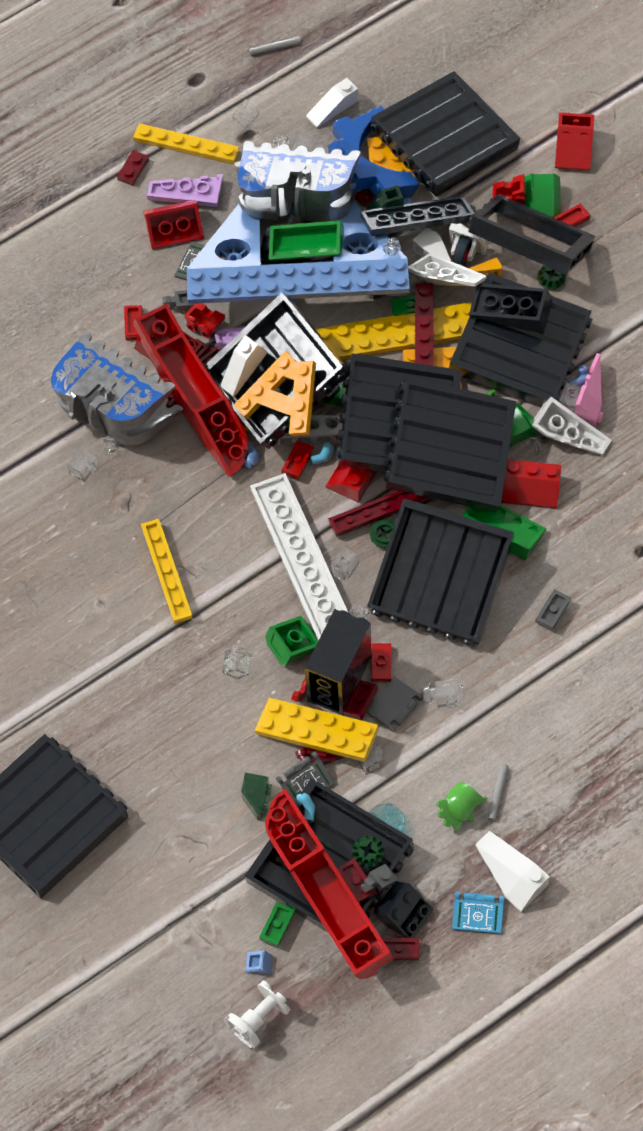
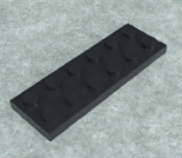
[360,196,475,236]

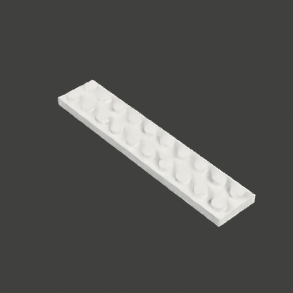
[250,473,348,640]

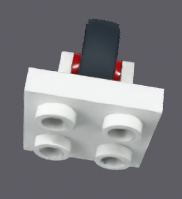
[449,223,487,267]

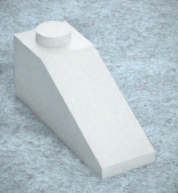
[306,78,358,128]
[413,228,451,261]
[221,335,267,397]

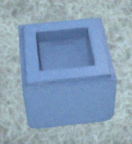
[245,950,272,974]

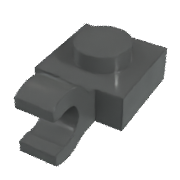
[162,290,194,310]
[361,864,398,893]

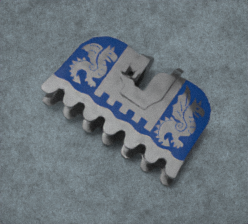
[237,141,361,222]
[51,331,184,445]

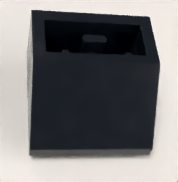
[373,881,434,938]

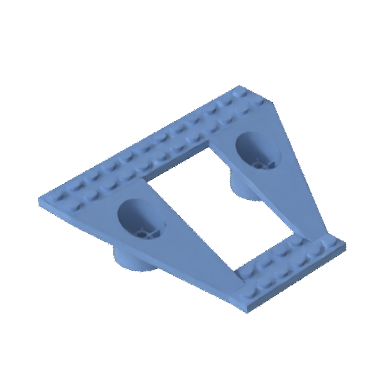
[187,192,409,304]

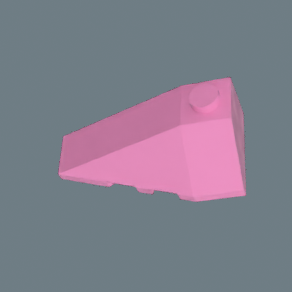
[575,353,604,428]

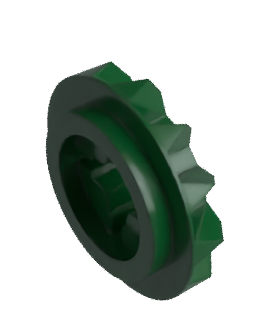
[537,265,566,289]
[370,520,395,549]
[352,835,385,868]

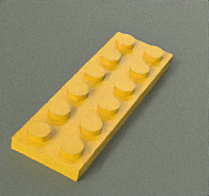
[255,698,379,762]

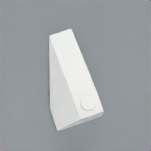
[408,253,487,286]
[532,397,612,456]
[475,831,550,912]

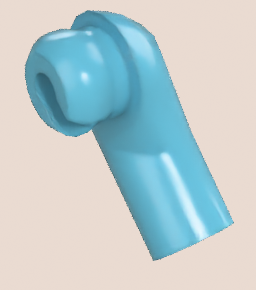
[310,442,334,465]
[296,793,315,823]

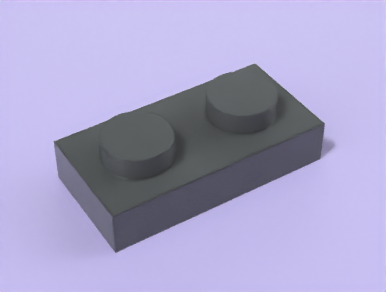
[535,589,571,631]

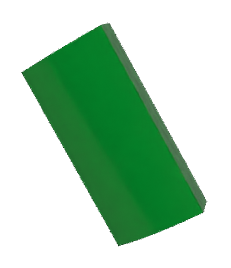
[269,220,344,261]
[462,505,546,560]

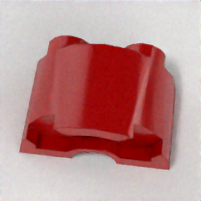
[492,174,526,204]
[184,303,226,339]

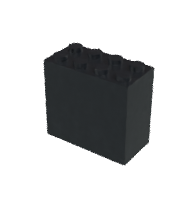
[305,609,372,716]

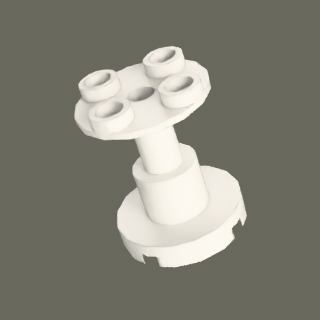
[224,980,290,1049]

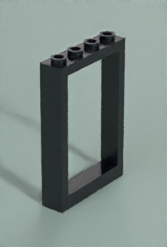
[468,194,596,275]

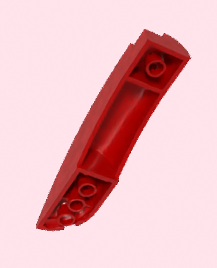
[133,304,248,477]
[265,788,394,979]

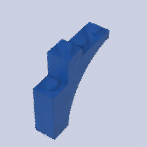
[328,106,384,154]
[335,139,419,201]

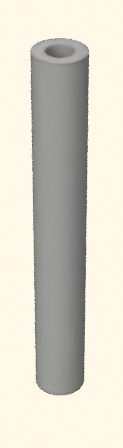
[249,37,301,55]
[487,764,509,821]

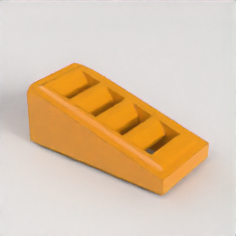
[468,258,503,277]

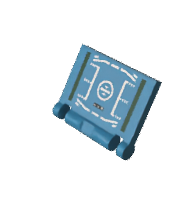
[452,892,504,934]

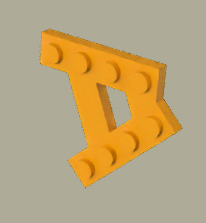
[234,351,316,436]

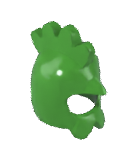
[436,782,488,830]

